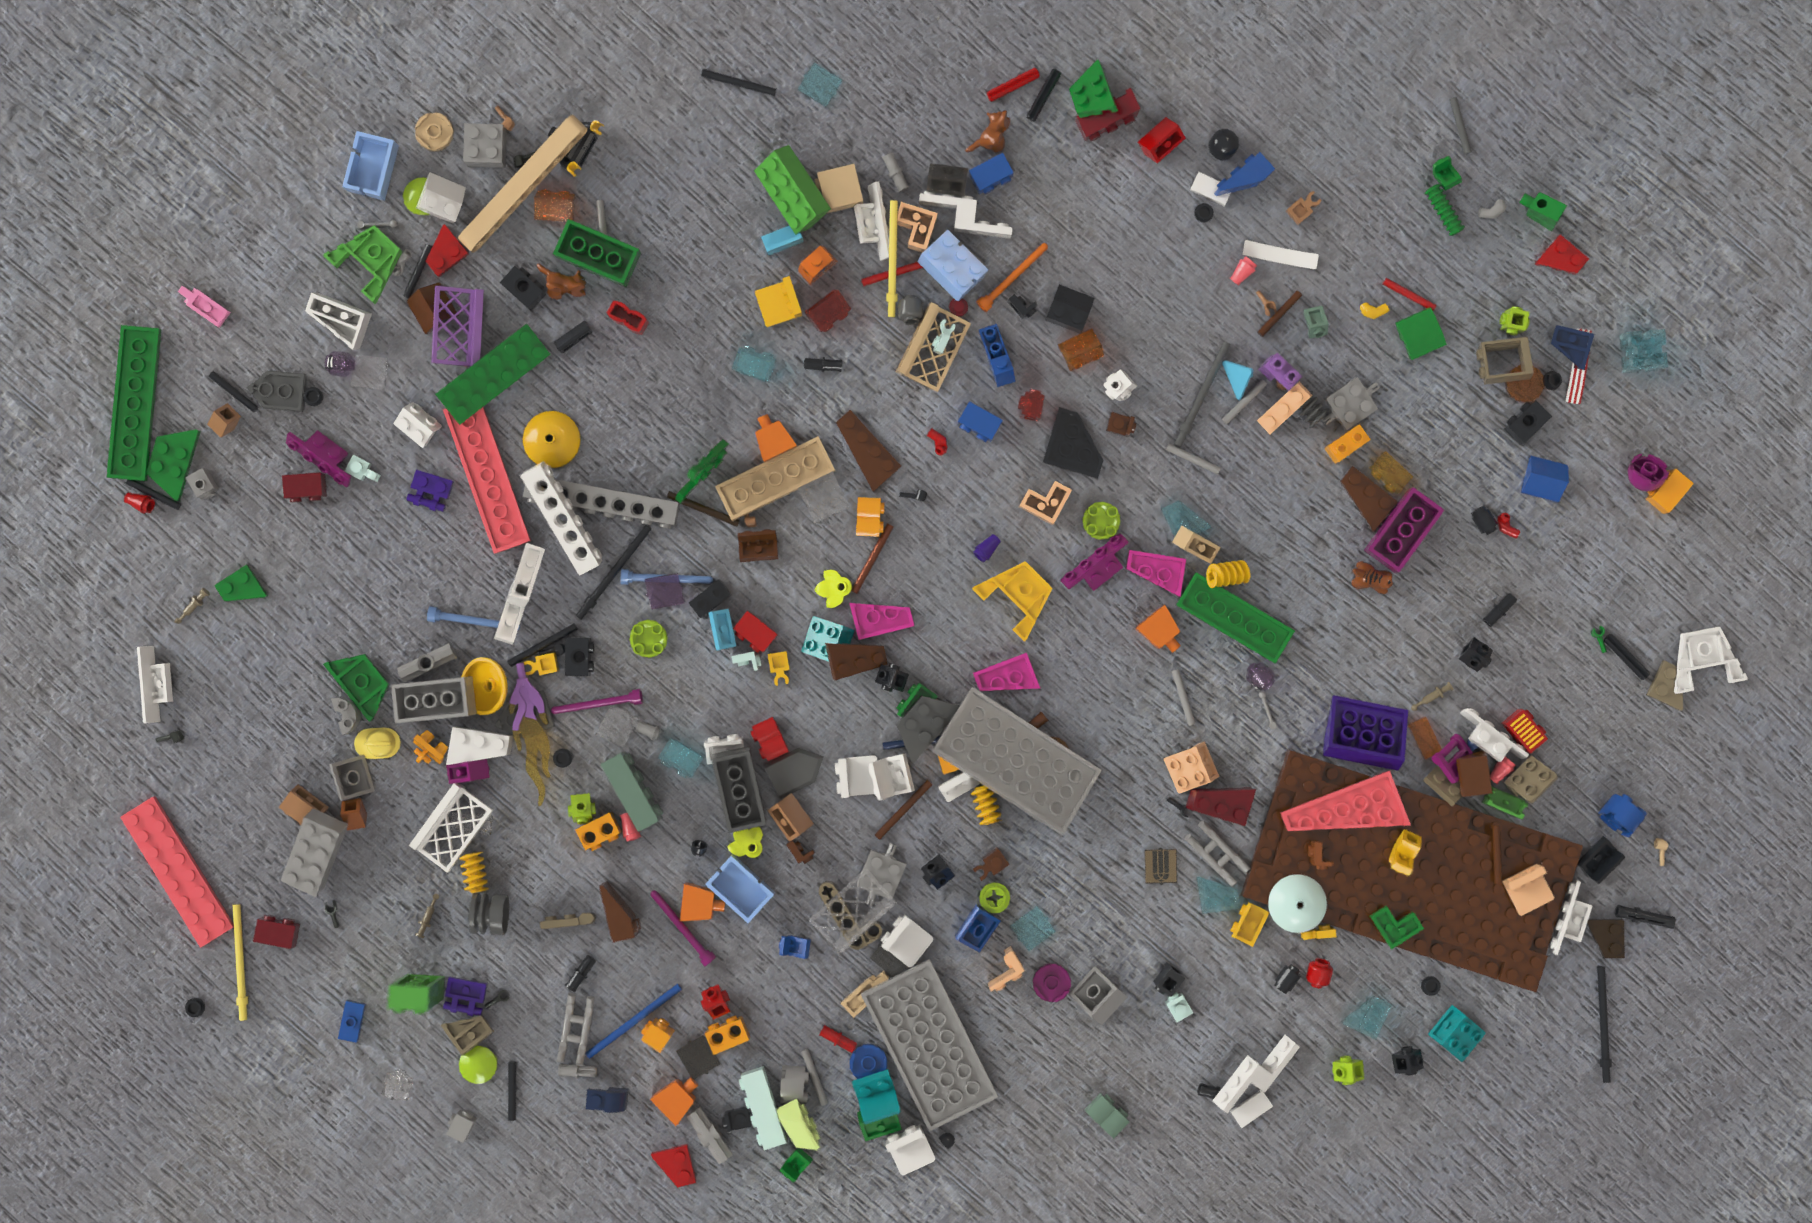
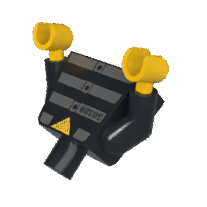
[548,120,604,177]

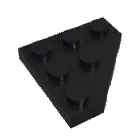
[1043,407,1103,479]

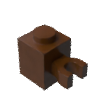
[973,847,1010,881]

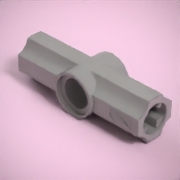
[397,643,457,683]
[686,1106,733,1164]

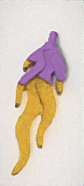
[509,663,551,806]

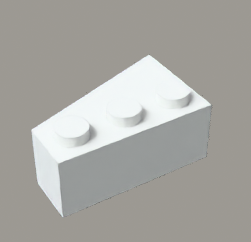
[305,293,372,350]
[446,726,513,765]

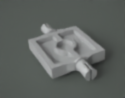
[1322,377,1380,431]
[856,843,907,906]

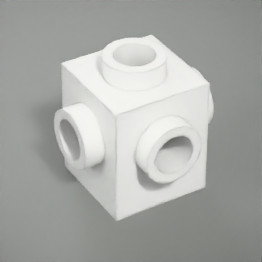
[1103,369,1137,401]

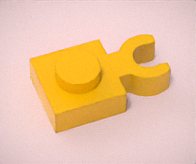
[768,651,790,686]
[523,653,559,675]
[1301,924,1337,940]

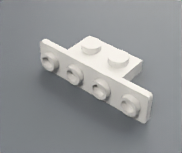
[854,181,889,261]
[137,646,173,723]
[1460,708,1529,762]
[1550,880,1592,955]

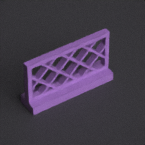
[431,286,484,367]

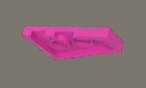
[1126,550,1186,597]
[849,603,914,640]
[973,653,1040,691]

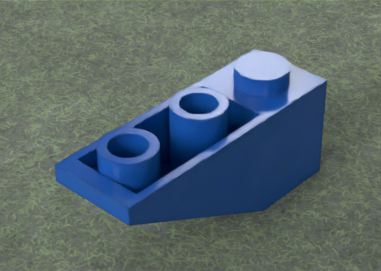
[1214,152,1275,196]
[979,324,1016,387]

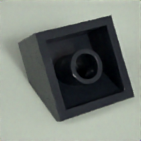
[1045,284,1095,334]

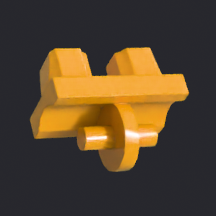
[413,730,448,765]

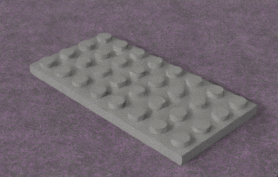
[932,687,1102,835]
[861,959,998,1132]

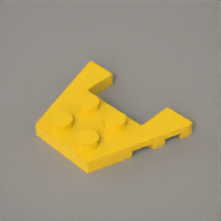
[972,561,1053,642]

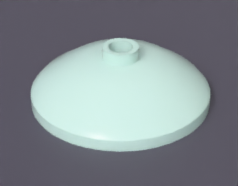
[1268,874,1327,933]

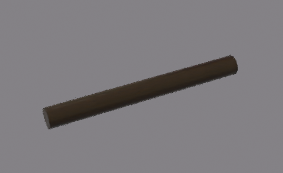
[667,491,740,527]

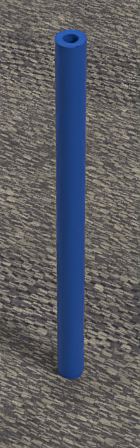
[586,984,682,1059]

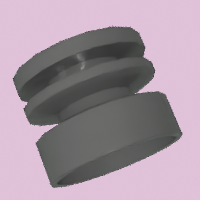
[468,893,509,935]

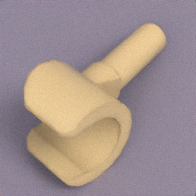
[1654,838,1668,866]

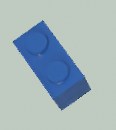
[968,153,1014,194]
[958,401,1003,442]

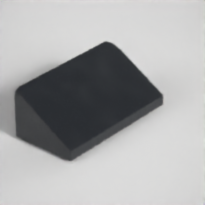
[554,321,593,353]

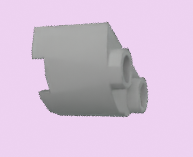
[331,697,361,735]
[780,1065,809,1105]

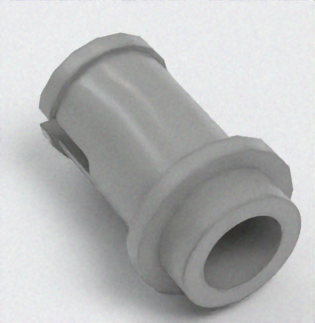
[635,720,661,740]

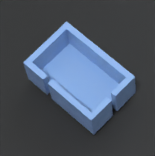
[342,131,399,201]
[917,229,988,301]
[705,854,775,923]

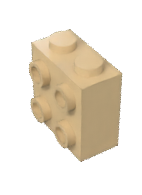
[815,164,864,213]

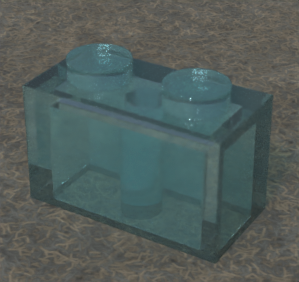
[732,345,777,383]
[658,737,704,779]

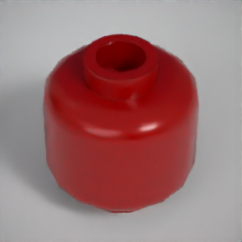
[1306,958,1333,989]

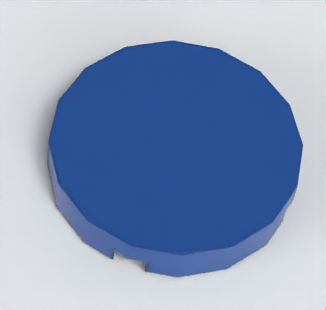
[850,1044,888,1079]

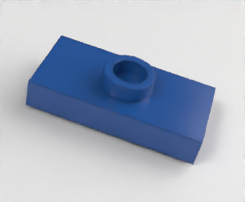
[338,1000,366,1043]

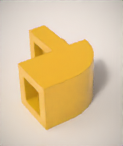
[1389,829,1422,876]

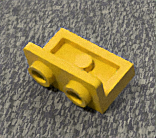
[1230,902,1270,947]

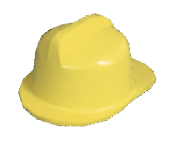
[354,728,401,759]

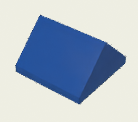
[1521,456,1569,502]
[955,904,1001,953]

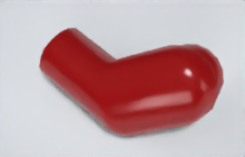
[927,428,948,456]
[1497,513,1520,539]

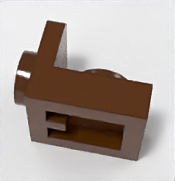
[1106,412,1137,437]
[786,840,815,864]

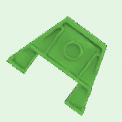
[323,225,403,304]

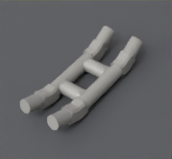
[1185,820,1251,887]
[556,993,594,1066]

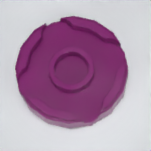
[1033,963,1071,1002]

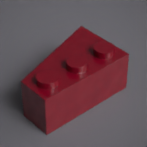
[1075,88,1141,141]
[1186,787,1256,826]

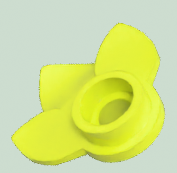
[815,570,852,608]
[727,827,763,858]

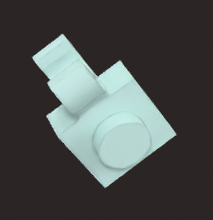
[932,319,955,355]
[345,455,381,482]

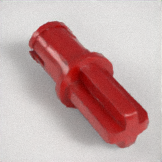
[819,1025,857,1053]

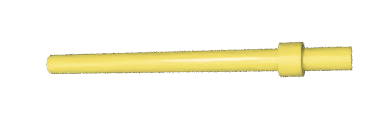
[886,200,898,317]
[233,904,249,1021]

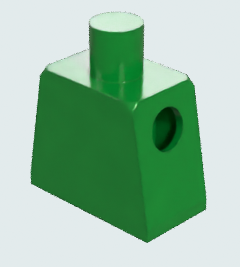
[1519,192,1567,232]

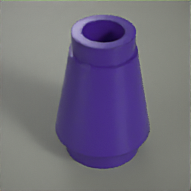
[973,534,1001,563]

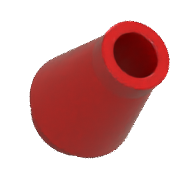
[124,492,155,514]

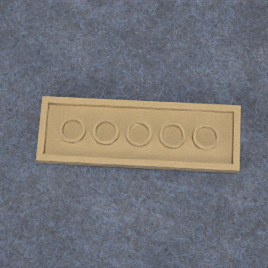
[715,436,835,521]

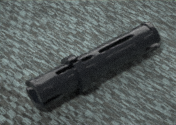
[1615,905,1676,929]

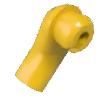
[1360,302,1389,319]

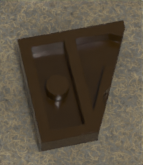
[1587,919,1625,958]

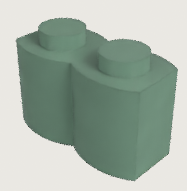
[1084,1093,1129,1139]

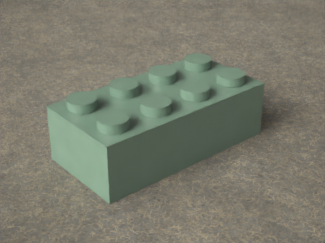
[600,752,663,832]

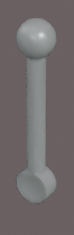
[357,220,397,229]
[1259,691,1277,729]

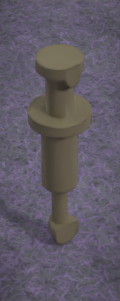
[174,588,210,624]
[1411,682,1454,711]
[415,894,439,938]

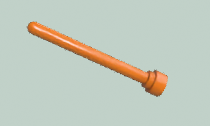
[976,243,1048,313]

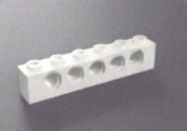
[520,461,603,576]

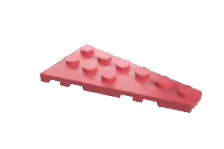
[1280,771,1411,831]

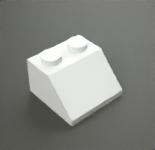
[416,172,466,223]

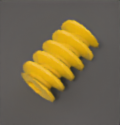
[1206,560,1251,588]
[970,785,1002,825]
[459,851,489,893]

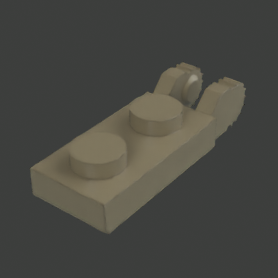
[540,913,596,929]

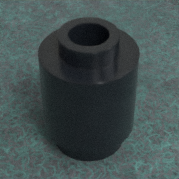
[1471,505,1498,535]
[1274,964,1301,994]

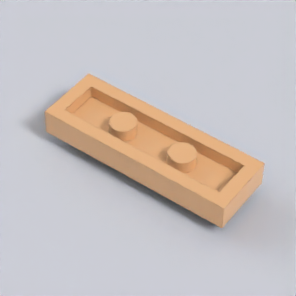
[1257,381,1313,434]

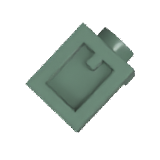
[1303,306,1329,338]

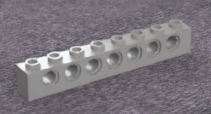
[523,479,680,529]

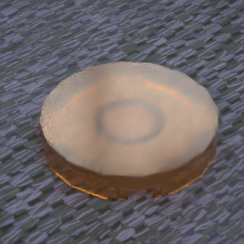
[1505,365,1544,403]

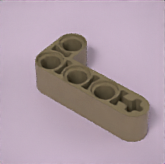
[819,881,882,950]

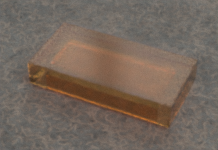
[1408,716,1442,759]

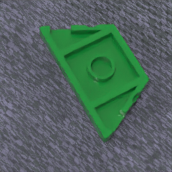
[1069,59,1118,118]
[147,429,201,501]
[323,654,390,722]

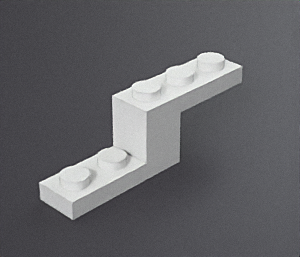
[919,191,1012,238]
[494,543,545,645]
[1213,1035,1300,1114]

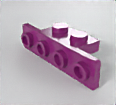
[286,430,351,488]
[1060,533,1128,591]

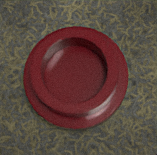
[949,298,968,317]

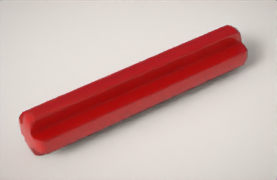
[987,68,1040,102]

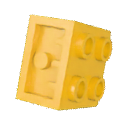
[755,276,803,327]

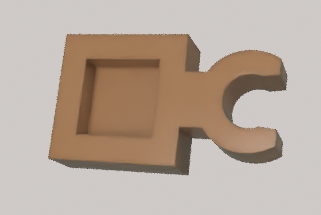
[1286,191,1321,225]

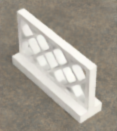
[409,783,493,873]

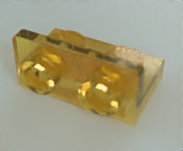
[1369,451,1413,494]

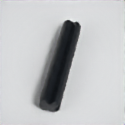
[1026,69,1061,122]
[1604,634,1650,680]

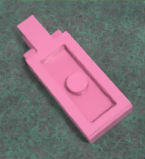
[178,286,231,328]

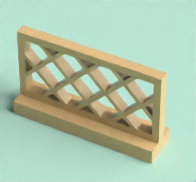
[896,302,971,392]

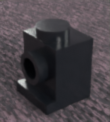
[1154,962,1185,997]

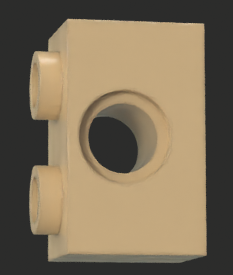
[1172,526,1221,564]

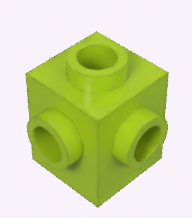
[1500,307,1530,336]
[568,793,596,824]
[1332,1056,1365,1085]

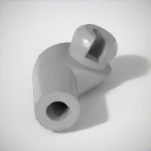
[1478,199,1506,219]

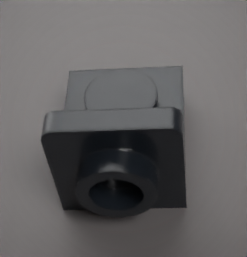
[1008,294,1038,319]
[722,1107,752,1133]

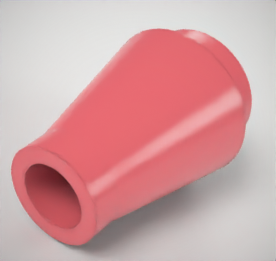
[1230,256,1257,286]
[1490,756,1516,784]
[620,813,642,842]

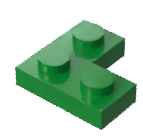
[1370,905,1424,949]

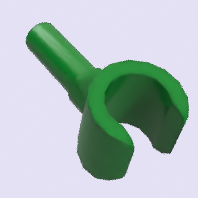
[1591,626,1607,653]

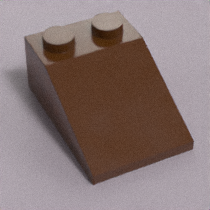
[599,881,641,943]

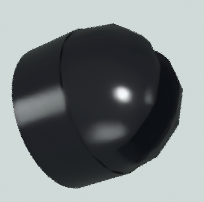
[691,840,707,857]
[938,1133,955,1150]

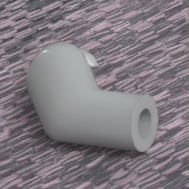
[391,249,412,276]

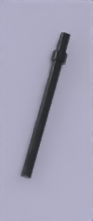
[576,525,652,620]
[1597,966,1612,1083]

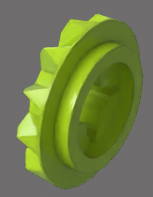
[979,882,1010,913]

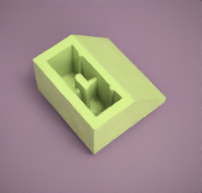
[776,1098,820,1150]

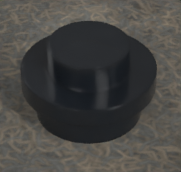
[1194,203,1214,223]
[1543,371,1562,390]
[304,387,323,406]
[553,749,573,768]
[1421,976,1441,996]
[185,998,205,1017]

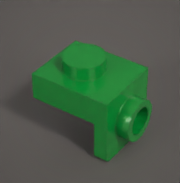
[1433,156,1462,191]
[780,1148,813,1182]

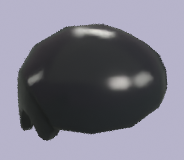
[1208,129,1239,161]

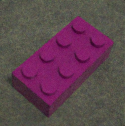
[1364,487,1444,573]

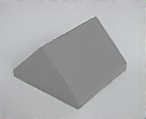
[329,755,375,802]

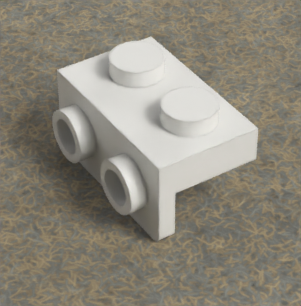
[393,402,442,448]
[704,734,744,764]

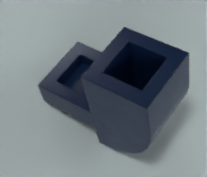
[586,1087,629,1113]

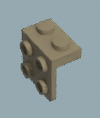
[1504,755,1558,803]

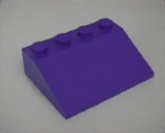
[1323,695,1408,771]

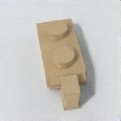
[841,971,889,1018]

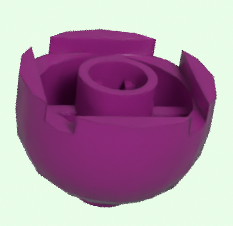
[1627,454,1669,492]

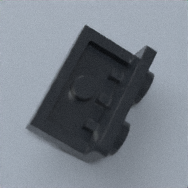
[1577,836,1625,884]

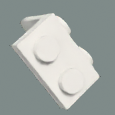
[869,753,915,800]
[835,755,877,798]
[881,914,933,967]
[885,1125,935,1175]

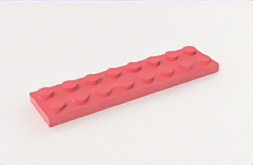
[443,407,531,554]
[120,796,234,948]

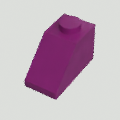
[446,759,490,784]

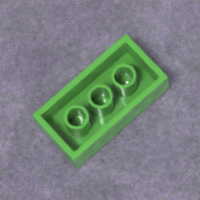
[754,145,831,235]
[388,974,445,1014]

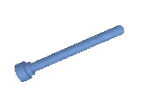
[621,569,713,585]
[427,606,520,630]

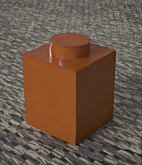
[340,798,367,830]

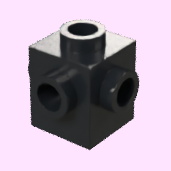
[1459,637,1493,672]
[875,663,909,692]
[921,855,955,890]
[1392,1046,1424,1076]

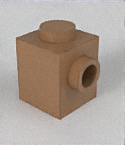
[207,403,241,438]

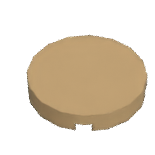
[415,113,454,152]

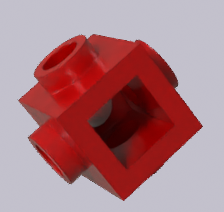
[701,984,731,1020]

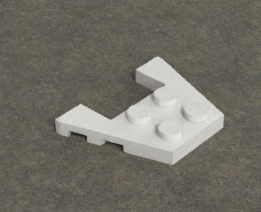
[1674,627,1748,694]

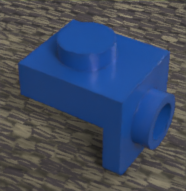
[779,935,811,959]

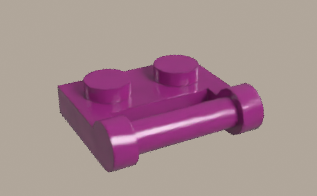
[1432,734,1473,784]

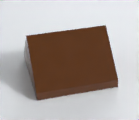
[406,282,459,334]
[1456,750,1492,797]

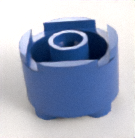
[1598,794,1647,837]

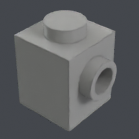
[186,468,219,500]
[446,1110,477,1143]

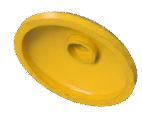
[523,411,581,468]
[461,657,508,715]

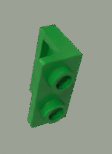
[896,683,938,717]

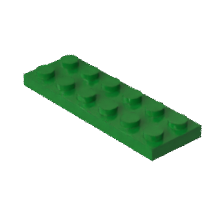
[435,324,551,425]
[1176,572,1295,664]

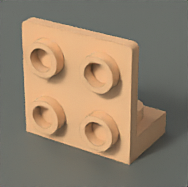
[1164,741,1220,793]
[1502,864,1554,916]
[988,946,1024,991]

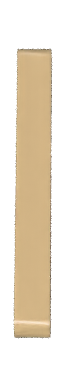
[458,115,587,253]

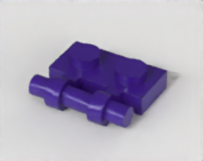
[406,470,454,512]
[443,976,488,1016]

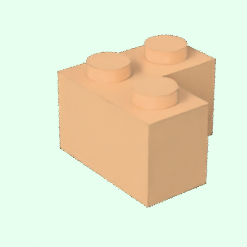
[897,202,938,253]
[1019,481,1072,525]

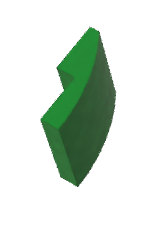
[1395,307,1447,360]

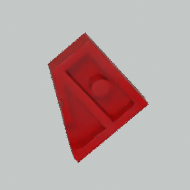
[426,224,468,277]
[1535,234,1589,275]
[651,1144,697,1187]

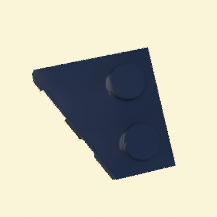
[1551,325,1594,370]

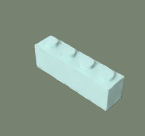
[739,1066,787,1150]

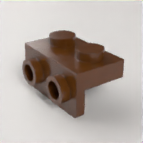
[738,529,778,562]

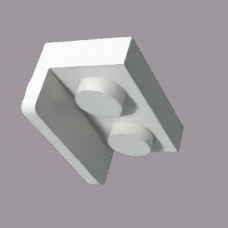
[938,772,980,802]

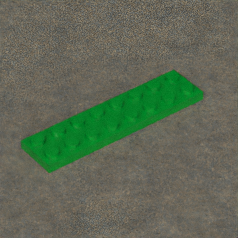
[106,325,162,481]

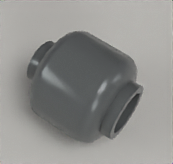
[898,295,923,325]

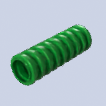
[1425,184,1465,236]

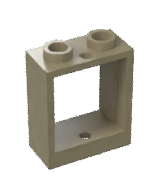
[1476,337,1534,385]

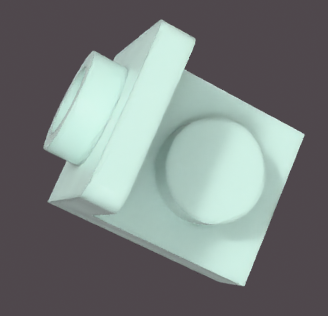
[731,651,761,671]
[1165,992,1193,1022]

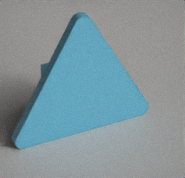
[1222,360,1253,400]

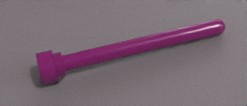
[551,689,643,714]
[650,890,716,967]

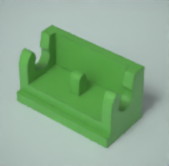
[1482,786,1528,820]

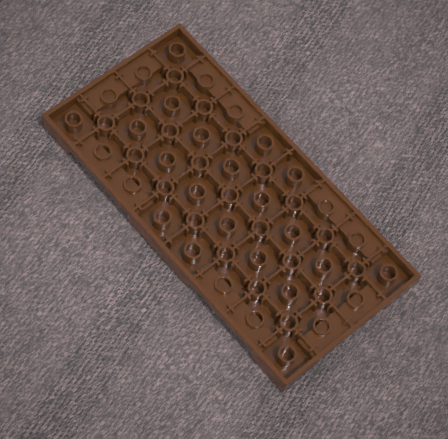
[1241,749,1583,992]

